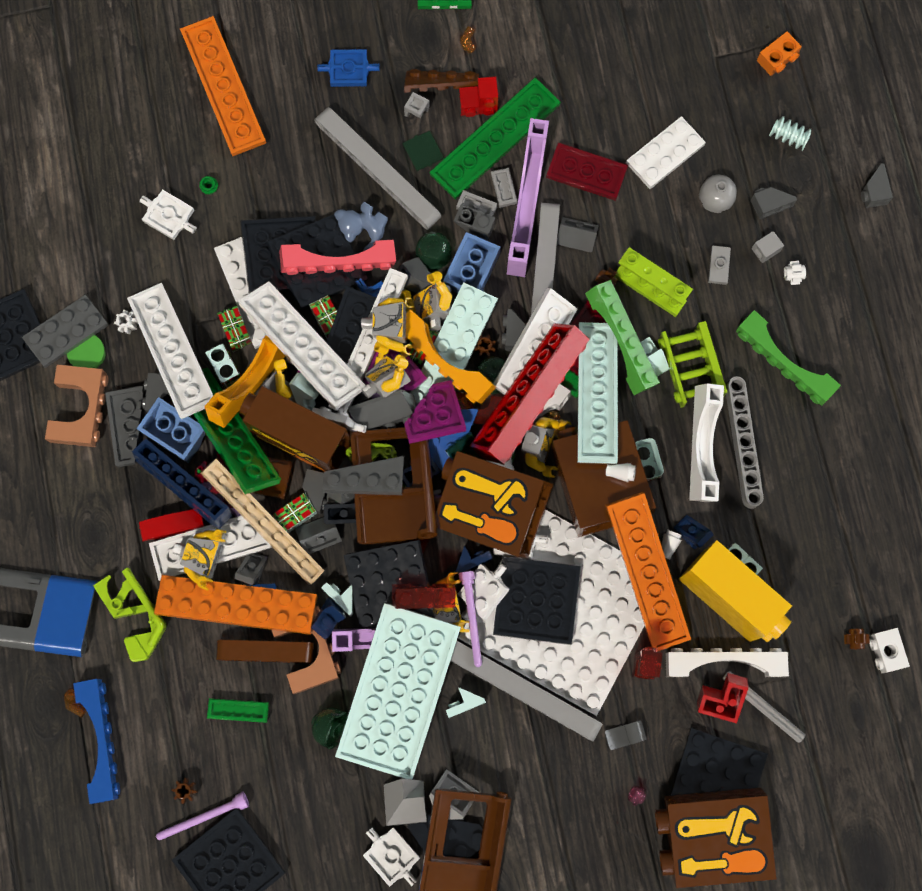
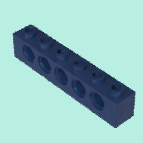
[132,439,232,529]

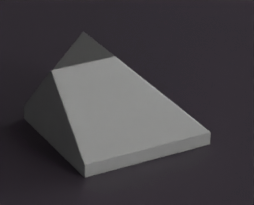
[429,769,479,819]
[384,779,427,826]

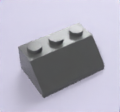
[348,389,417,431]

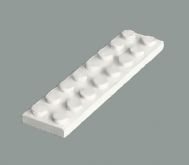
[239,281,366,410]
[127,283,214,419]

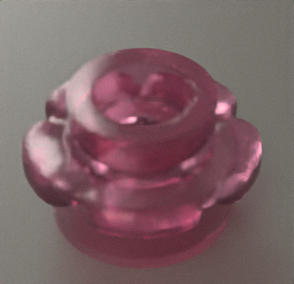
[628,786,646,806]

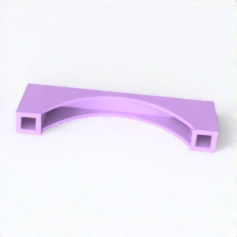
[507,118,549,277]

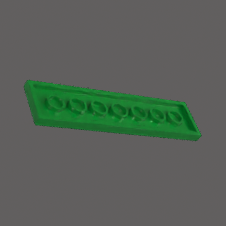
[430,78,561,200]
[194,368,281,495]

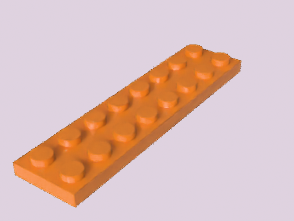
[180,16,266,157]
[606,492,691,653]
[154,575,317,635]

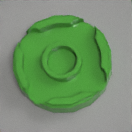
[67,335,106,368]

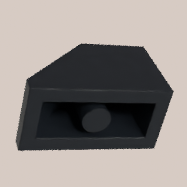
[324,502,356,524]

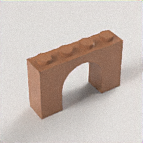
[45,365,108,447]
[272,606,341,694]

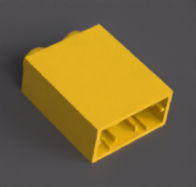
[679,540,792,642]

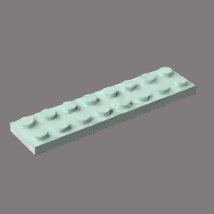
[410,282,498,405]
[577,322,618,464]

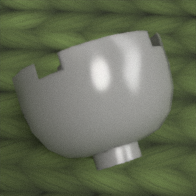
[699,174,737,213]

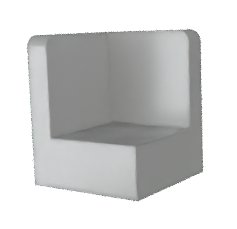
[404,92,429,118]
[752,232,784,263]

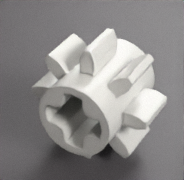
[784,261,806,285]
[114,310,138,334]

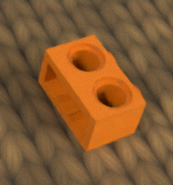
[757,31,802,76]

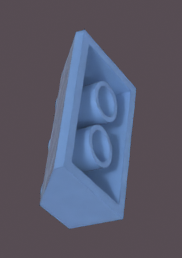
[443,232,500,294]
[137,397,205,463]

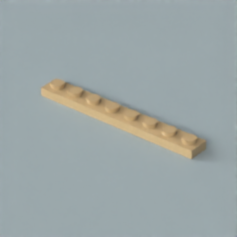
[201,459,324,585]

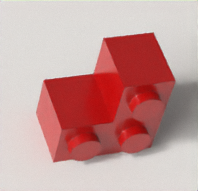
[459,76,498,117]
[697,673,749,723]

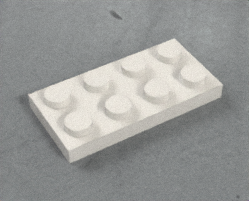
[626,116,706,189]

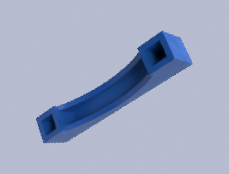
[73,679,120,804]

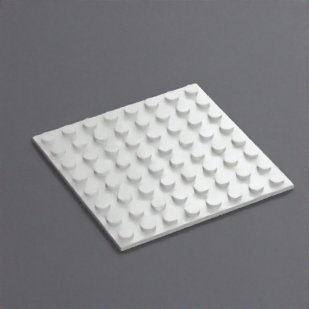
[458,510,645,716]

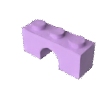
[332,628,376,652]

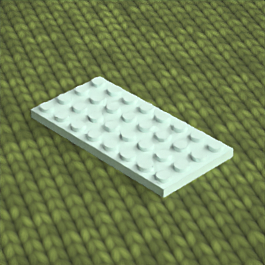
[335,602,461,780]

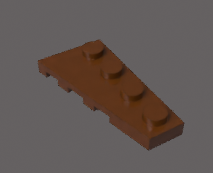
[404,69,479,93]

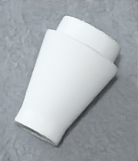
[606,463,636,483]
[662,530,682,560]

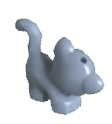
[334,202,388,251]

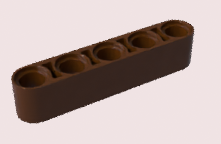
[216,640,314,663]

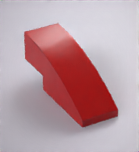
[139,509,204,541]

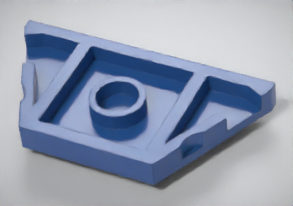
[428,408,479,471]

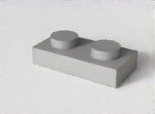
[456,190,497,216]

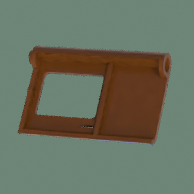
[350,427,437,544]
[419,789,512,891]

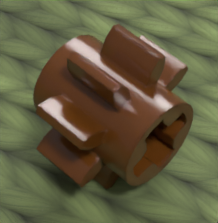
[595,268,618,286]
[473,335,496,358]
[844,629,870,650]
[171,778,198,804]

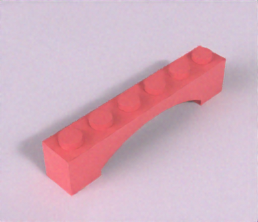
[279,240,396,275]

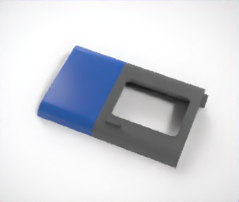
[0,568,99,657]

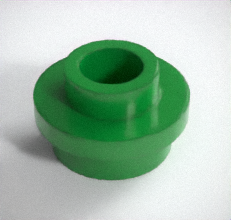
[199,176,218,195]

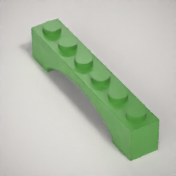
[585,280,660,395]
[736,310,841,406]

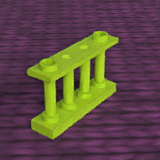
[615,247,693,317]
[658,321,727,408]

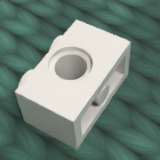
[869,628,910,673]

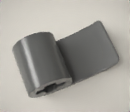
[605,720,647,750]

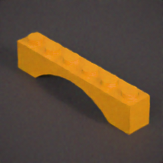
[405,309,496,404]
[204,335,285,428]

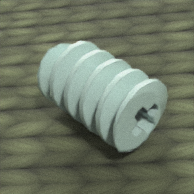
[769,116,811,151]

